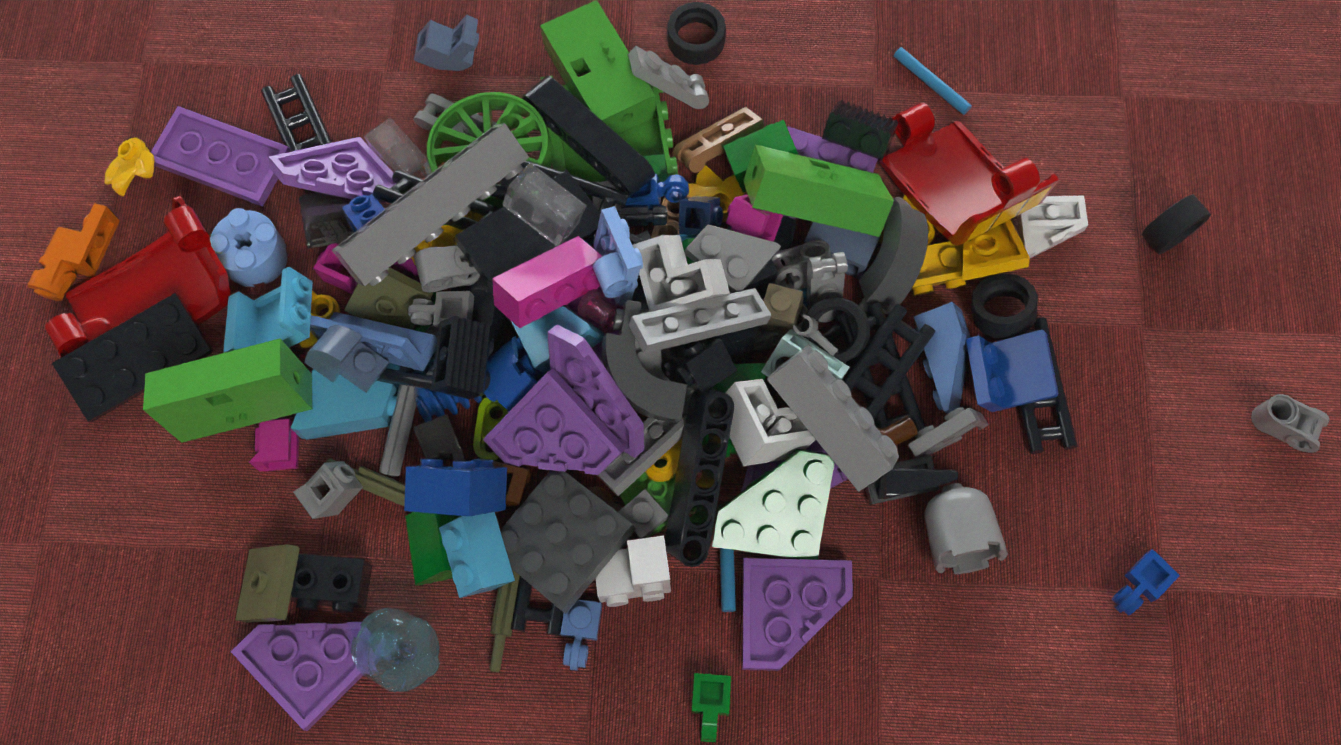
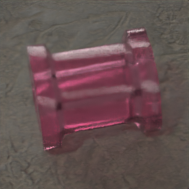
[577,289,622,334]

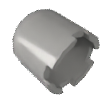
[924,484,1008,574]

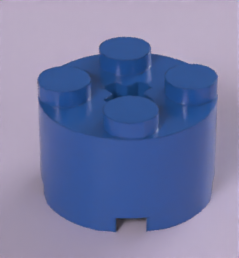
[484,336,546,412]

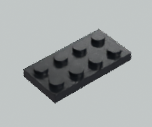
[52,293,214,422]

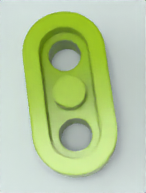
[473,397,509,462]

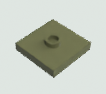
[344,267,433,330]
[235,544,300,623]

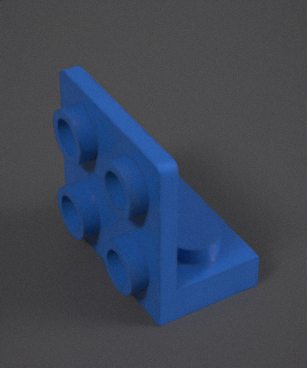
[966,330,1059,412]

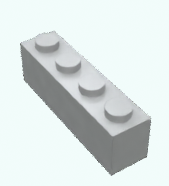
[767,344,899,492]

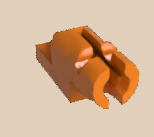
[27,203,120,301]

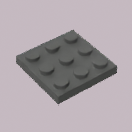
[500,470,636,614]

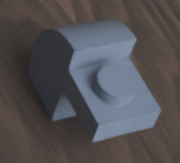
[414,15,479,71]
[304,325,389,393]

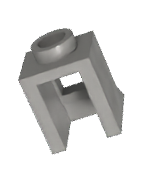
[293,461,363,519]

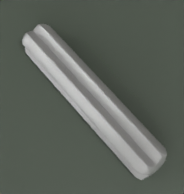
[379,385,416,477]

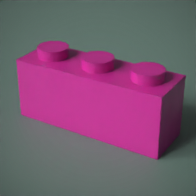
[492,236,602,328]

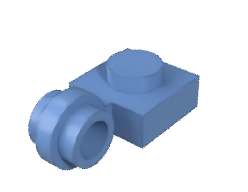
[560,600,602,671]

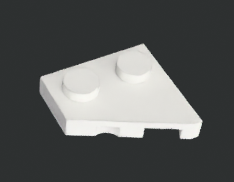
[1017,196,1088,258]

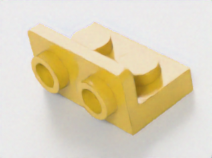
[910,241,966,296]

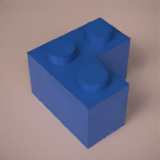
[404,459,507,516]

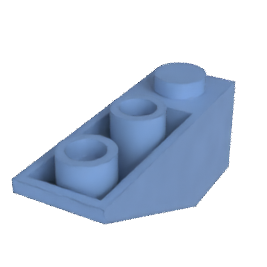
[914,302,971,414]

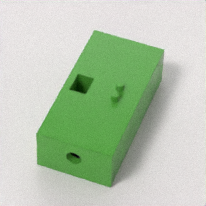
[540,0,656,134]
[743,144,894,237]
[143,338,313,443]

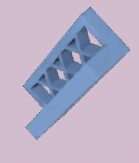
[310,312,437,371]

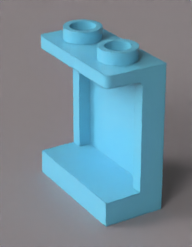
[223,267,313,353]

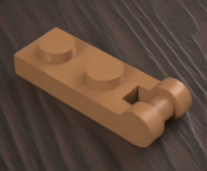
[673,107,764,173]

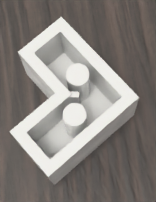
[632,235,730,312]
[726,379,816,466]
[595,535,671,607]

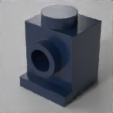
[679,196,723,236]

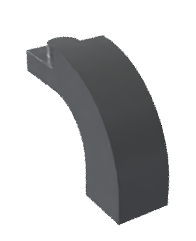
[859,197,928,312]
[602,300,687,423]

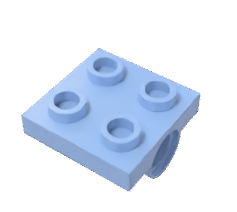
[593,206,643,306]

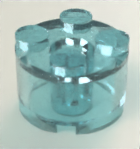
[351,608,440,692]

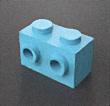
[439,512,515,598]

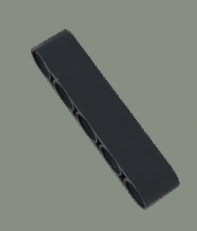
[522,75,655,198]
[665,388,734,567]

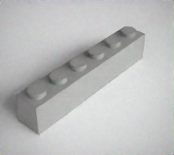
[331,123,529,286]

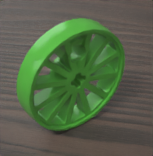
[427,92,553,208]

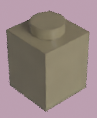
[761,283,803,335]

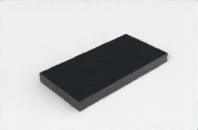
[454,170,601,292]

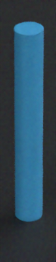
[893,47,972,115]
[718,504,736,612]

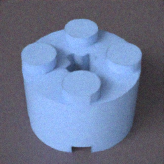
[210,208,288,287]

